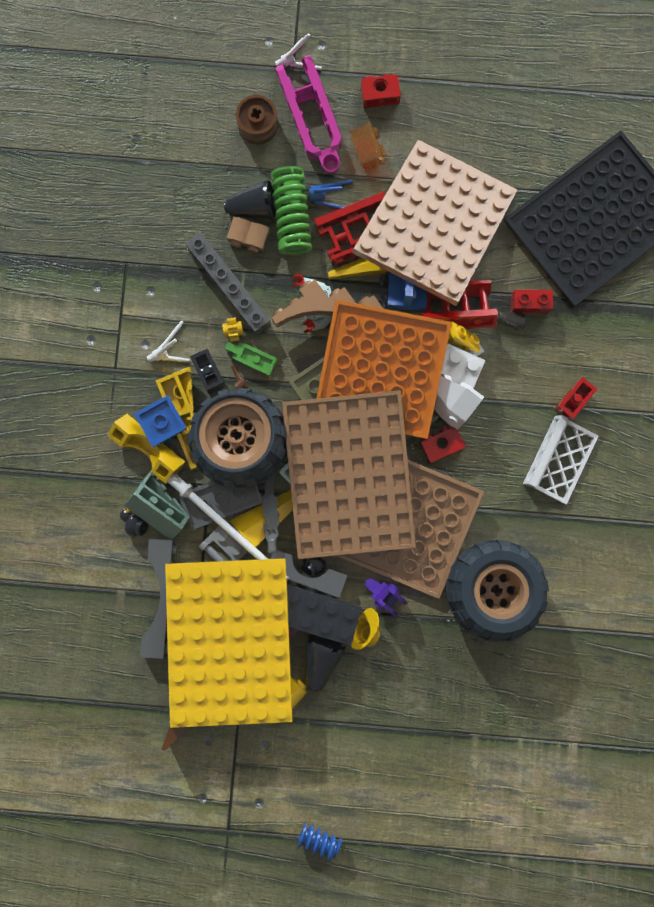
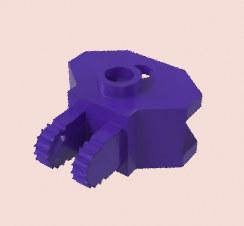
[365,578,408,617]

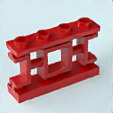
[314,191,385,265]

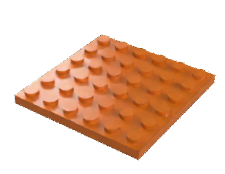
[316,300,452,439]

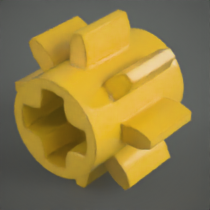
[222,317,244,342]

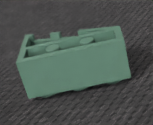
[124,471,190,540]

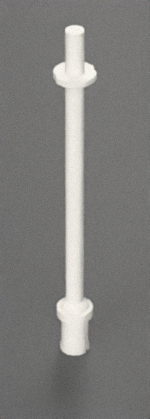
[168,473,289,580]

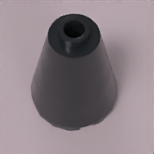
[224,180,276,219]
[305,635,346,692]

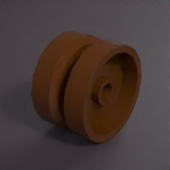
[235,94,278,145]

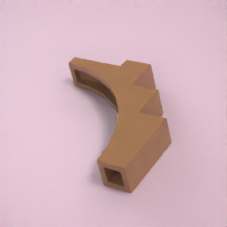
[272,279,383,328]

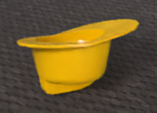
[351,608,381,650]

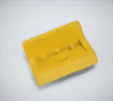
[448,322,480,353]

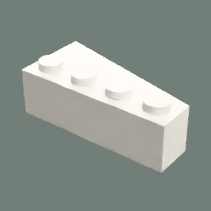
[441,344,485,388]

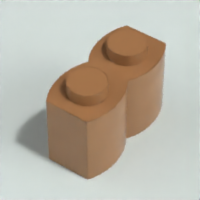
[227,217,271,254]

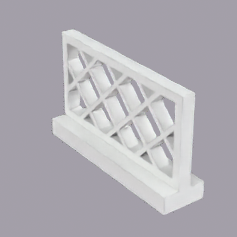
[523,415,598,504]

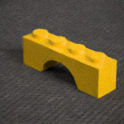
[107,414,185,484]

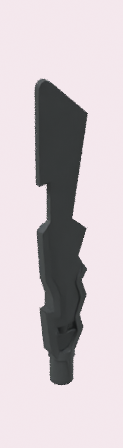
[261,472,280,554]

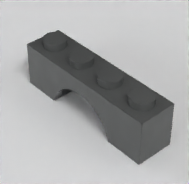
[271,550,347,599]

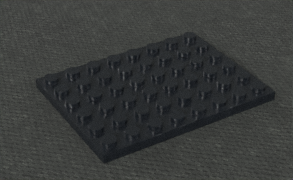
[503,130,654,308]

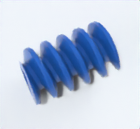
[298,822,342,862]

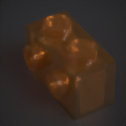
[349,122,387,171]

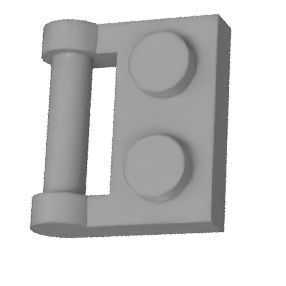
[199,526,248,562]

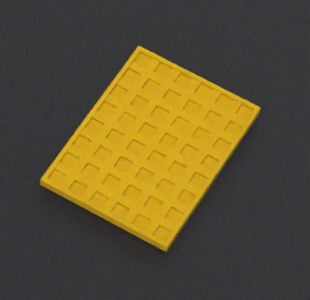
[165,558,292,728]

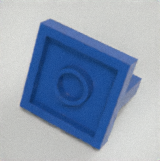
[387,272,427,311]
[134,395,187,448]

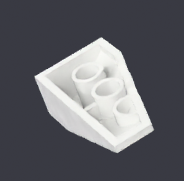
[434,375,484,430]

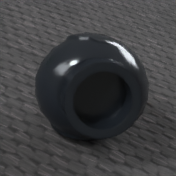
[120,509,149,537]
[301,557,326,577]

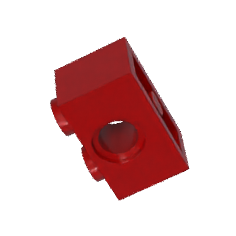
[361,74,401,108]
[511,289,553,314]
[554,377,597,421]
[420,425,466,464]

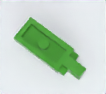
[225,342,278,377]

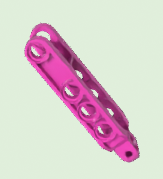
[275,55,342,174]

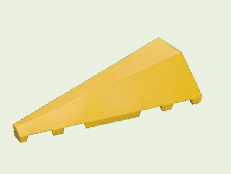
[230,490,293,548]

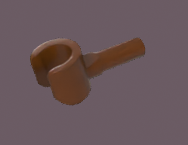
[231,365,247,389]

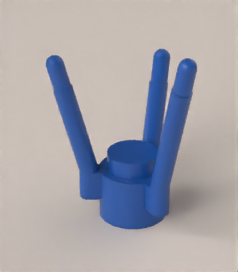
[310,180,353,209]

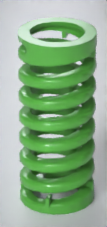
[271,166,312,255]

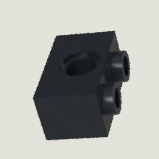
[190,348,226,394]

